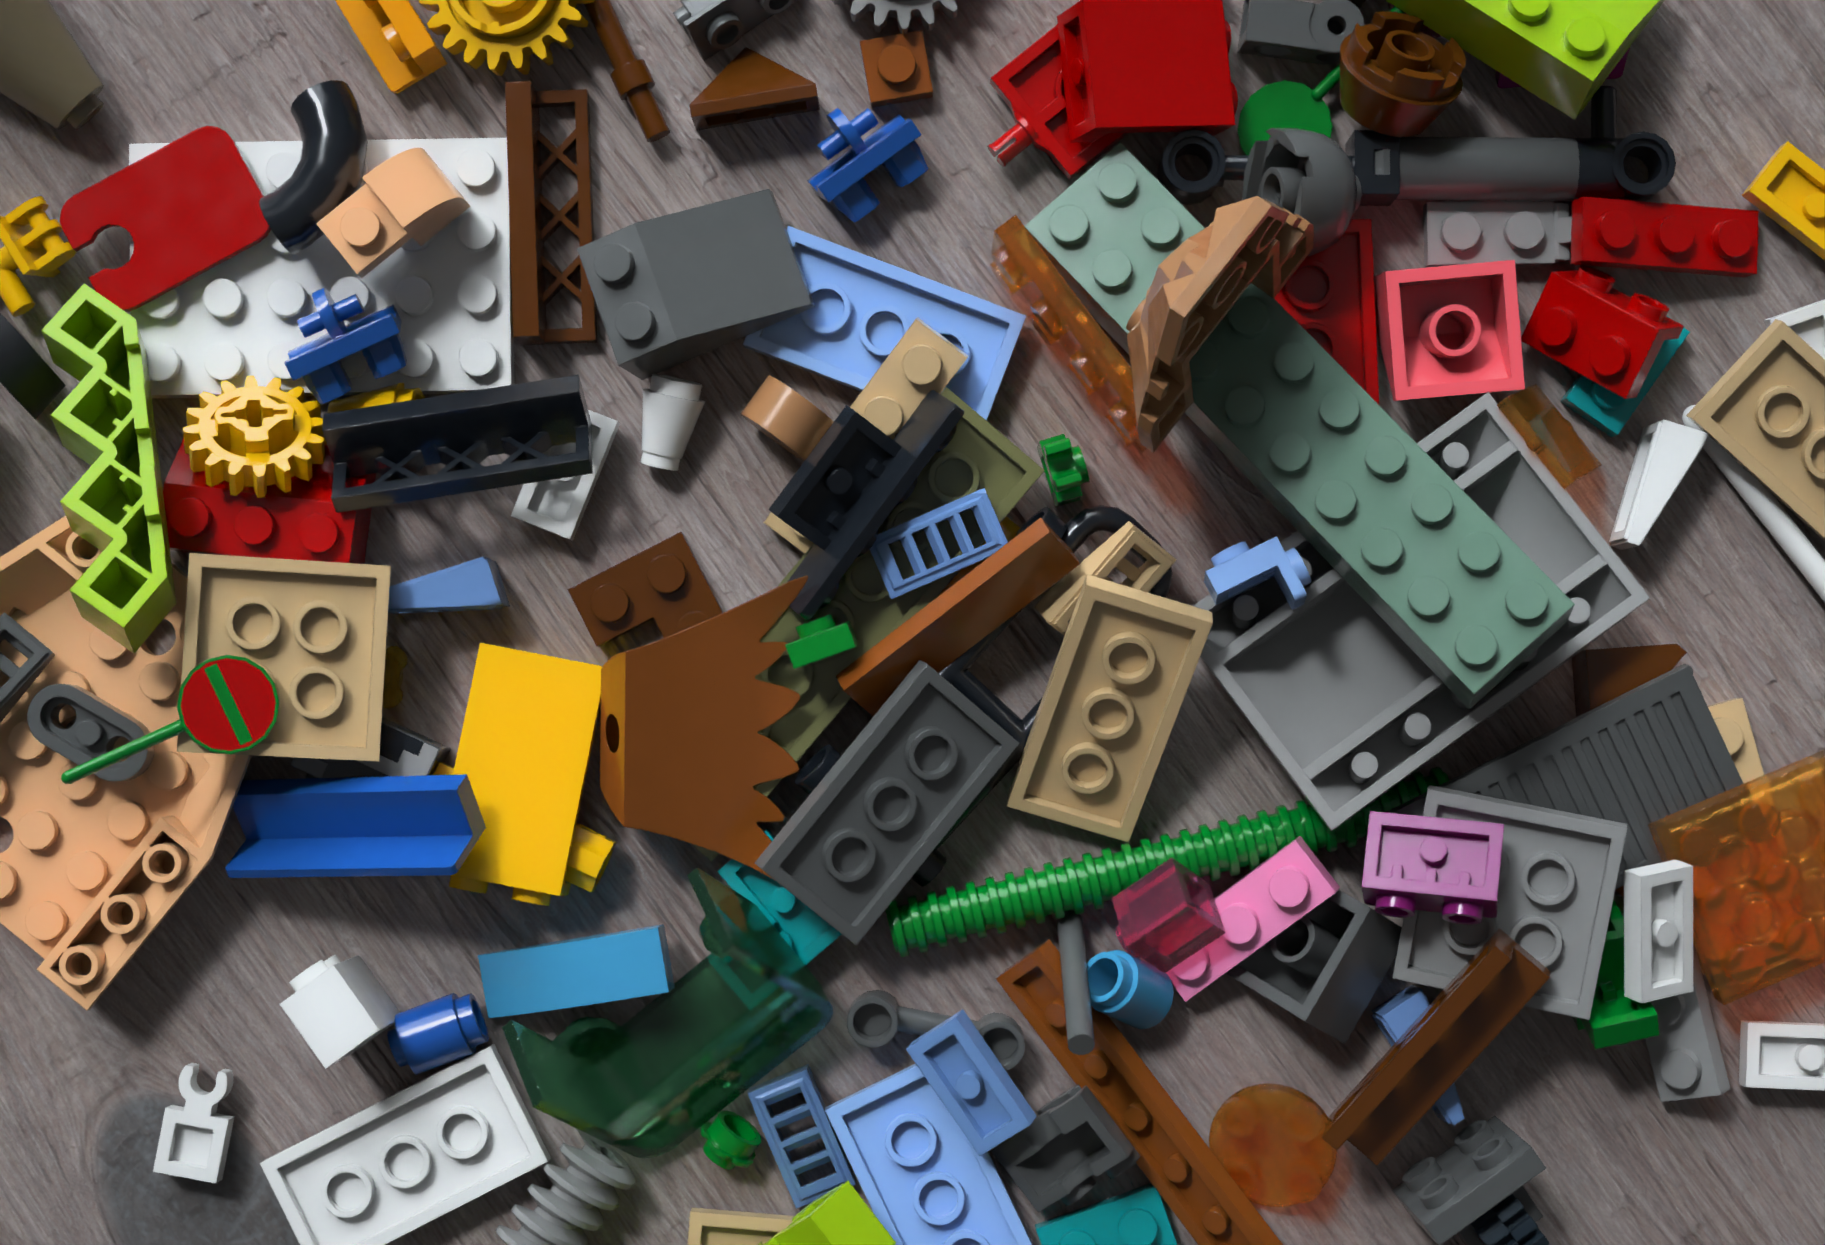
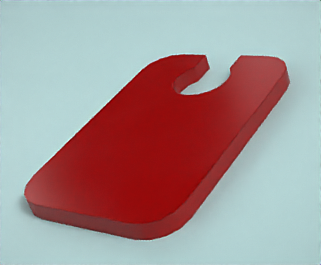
[60,126,271,312]

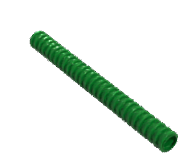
[886,767,1449,958]

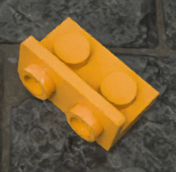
[335,0,448,94]

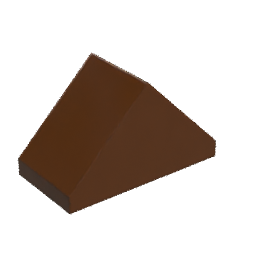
[1572,644,1687,717]

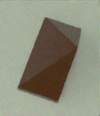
[689,47,820,131]

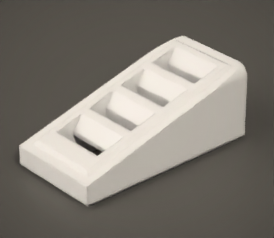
[1609,419,1708,550]

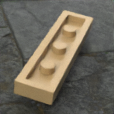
[763,317,969,554]

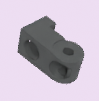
[1237,0,1364,65]

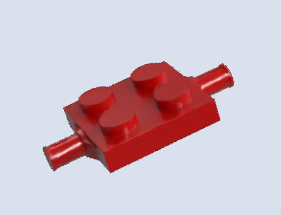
[987,24,1128,181]

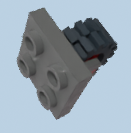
[1392,1116,1549,1245]

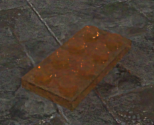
[989,215,1148,453]

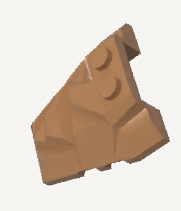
[1126,196,1314,453]

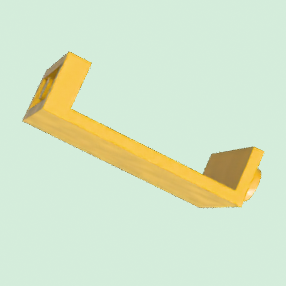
[449,643,602,906]

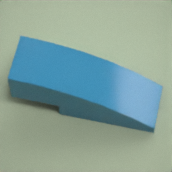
[478,924,675,1018]

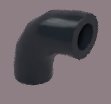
[259,80,368,255]

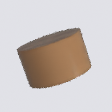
[740,375,834,461]

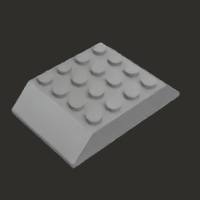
[1194,392,1650,831]

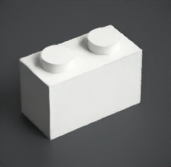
[280,955,400,1069]

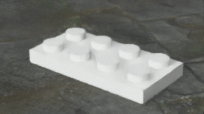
[260,1044,551,1245]

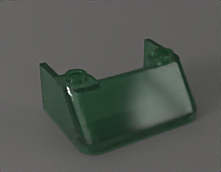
[502,868,833,1158]

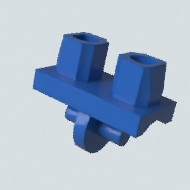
[807,108,928,222]
[284,288,407,404]

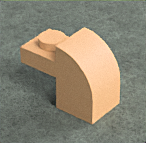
[316,148,471,278]

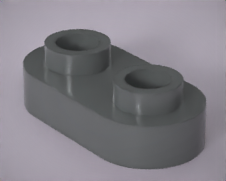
[27,684,155,781]

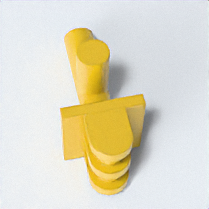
[0,196,77,317]

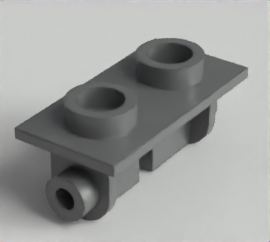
[673,0,795,61]

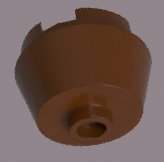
[1340,11,1466,137]

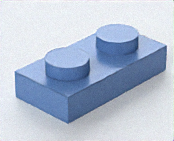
[906,1009,1037,1156]

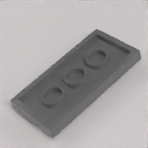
[755,660,1019,945]

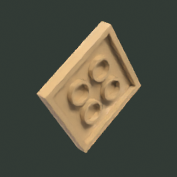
[177,553,391,762]

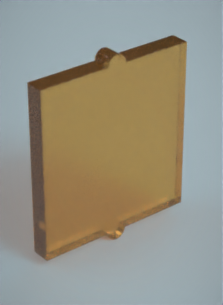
[1497,384,1602,489]

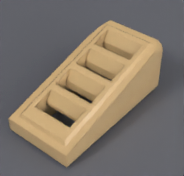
[1035,521,1176,636]

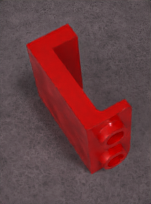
[1057,0,1238,142]

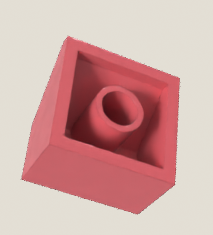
[1374,260,1525,401]

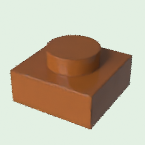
[860,30,933,108]

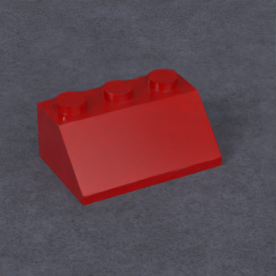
[163,438,376,564]

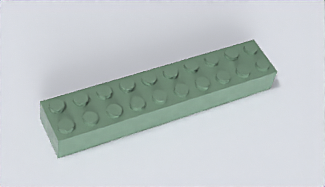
[1024,142,1575,709]

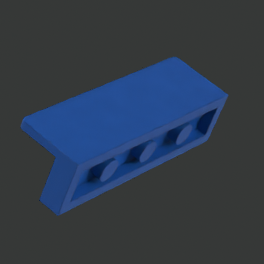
[225,774,486,878]

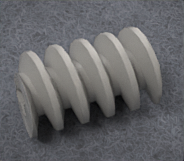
[495,1127,636,1245]

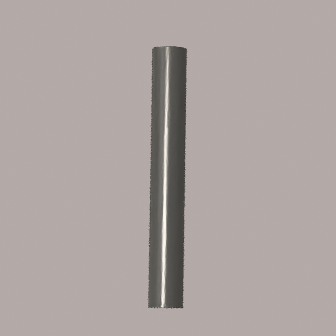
[1057,910,1095,1055]

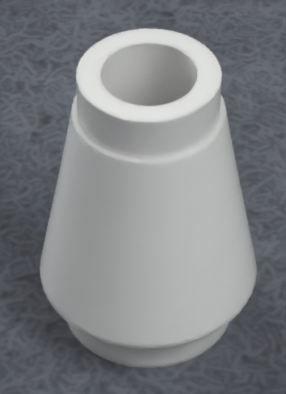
[641,374,705,471]

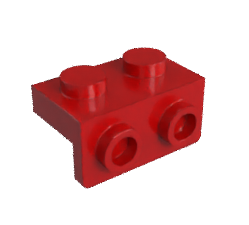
[1521,265,1684,399]

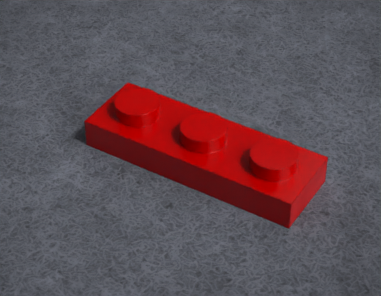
[1571,197,1759,278]

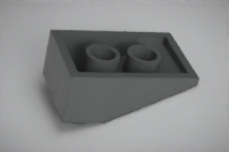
[577,189,815,380]

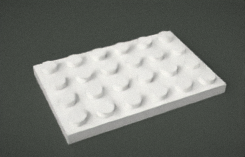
[129,138,515,398]

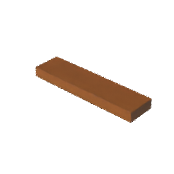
[836,518,1080,716]

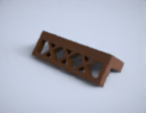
[505,81,598,345]
[1322,928,1551,1165]

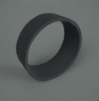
[0,313,66,420]

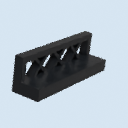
[322,375,593,513]

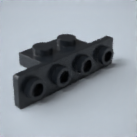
[768,390,964,620]

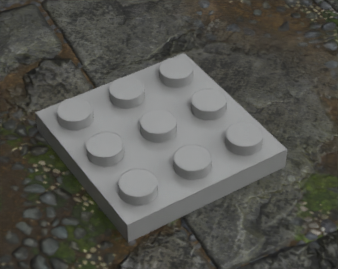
[1392,785,1627,1020]

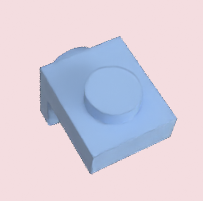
[1204,536,1311,610]

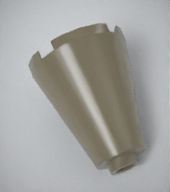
[0,0,104,130]

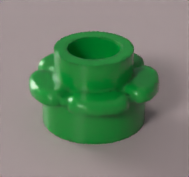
[700,1110,761,1170]

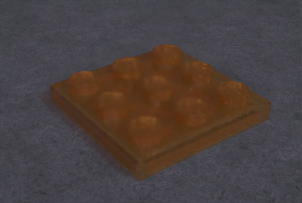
[1648,749,1825,1005]

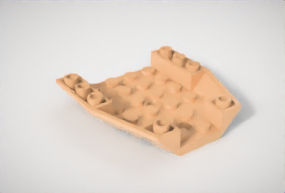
[0,516,252,1010]

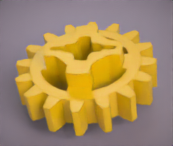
[183,376,327,498]

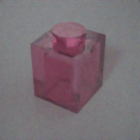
[1112,857,1225,973]

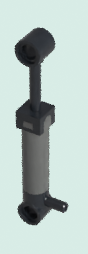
[1157,86,1676,206]

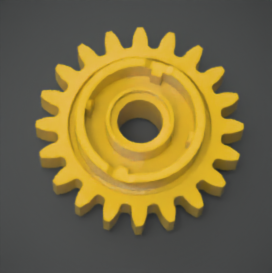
[419,0,595,76]

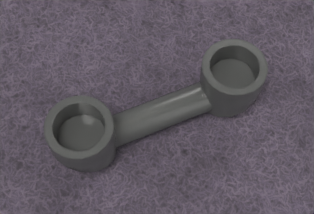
[847,990,1025,1071]

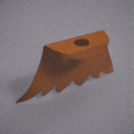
[600,575,809,880]

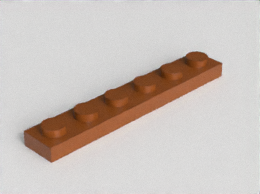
[996,939,1283,1245]

